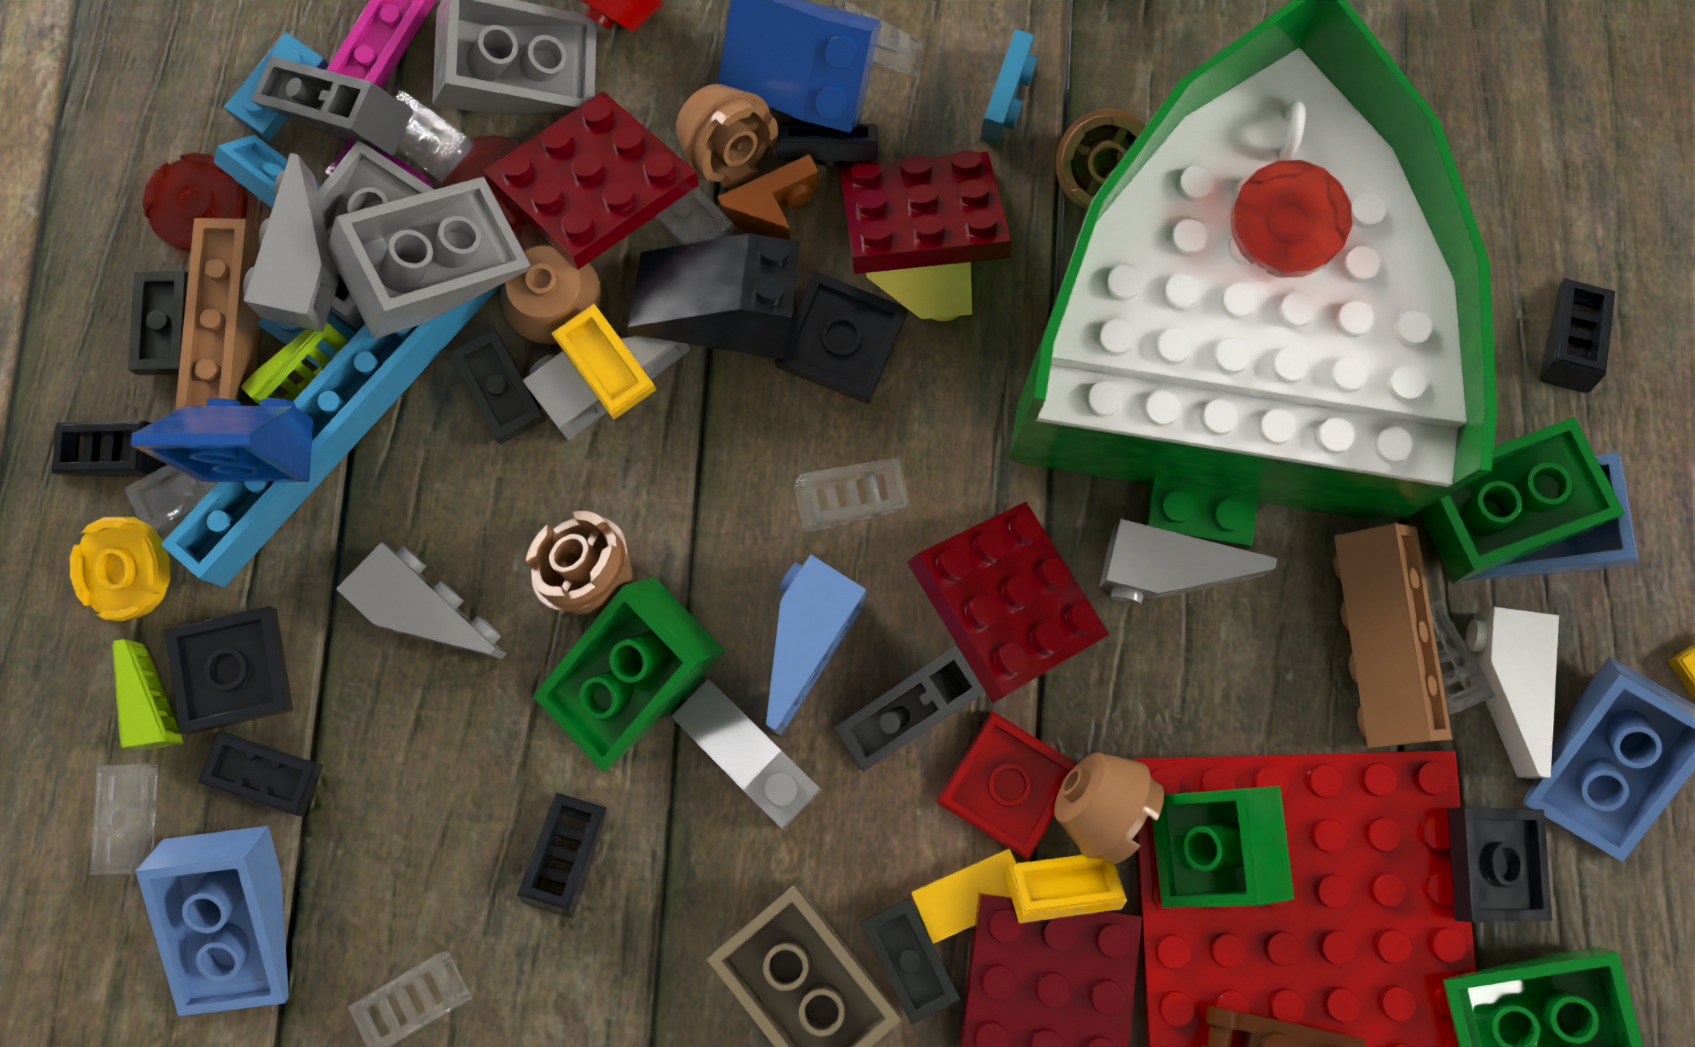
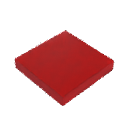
[935,710,1077,860]

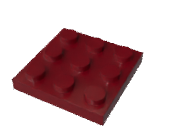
[483,91,699,270]
[840,151,1011,274]
[907,502,1109,703]
[959,893,1142,1047]

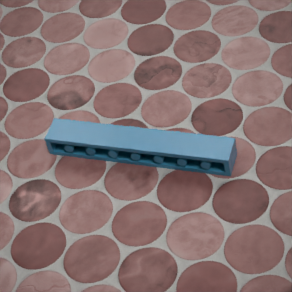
[160,284,502,588]

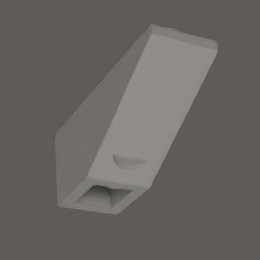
[243,153,338,332]
[336,542,507,660]

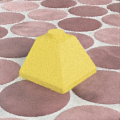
[866,262,973,321]

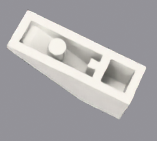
[1465,607,1559,779]

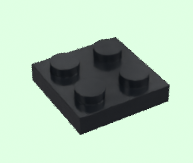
[774,271,908,405]
[164,606,293,735]
[1448,808,1552,922]

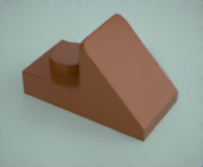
[717,154,820,240]

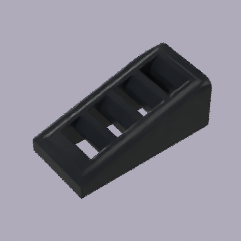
[1540,278,1615,393]
[52,420,167,477]
[517,792,608,918]

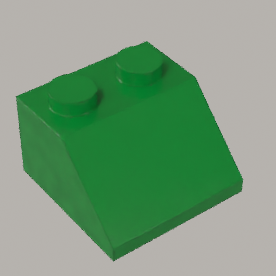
[1152,786,1294,907]

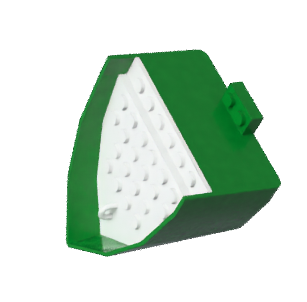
[1009,0,1497,550]

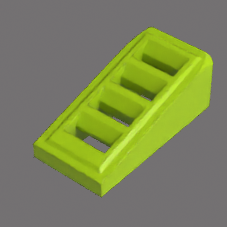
[241,322,349,404]
[112,639,183,750]

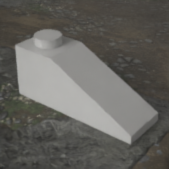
[522,336,691,441]
[1099,519,1277,605]
[671,679,822,829]

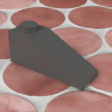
[251,56,414,157]
[835,645,985,772]

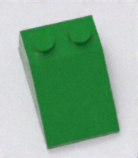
[1418,417,1625,584]
[533,576,726,772]
[1442,947,1644,1047]

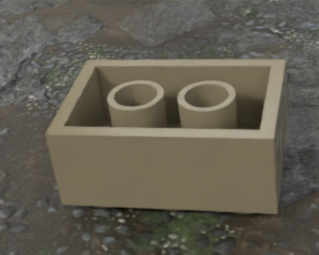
[706,883,902,1047]

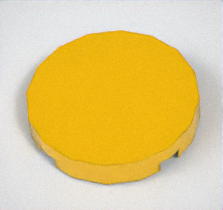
[70,516,170,621]

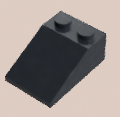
[627,233,799,359]

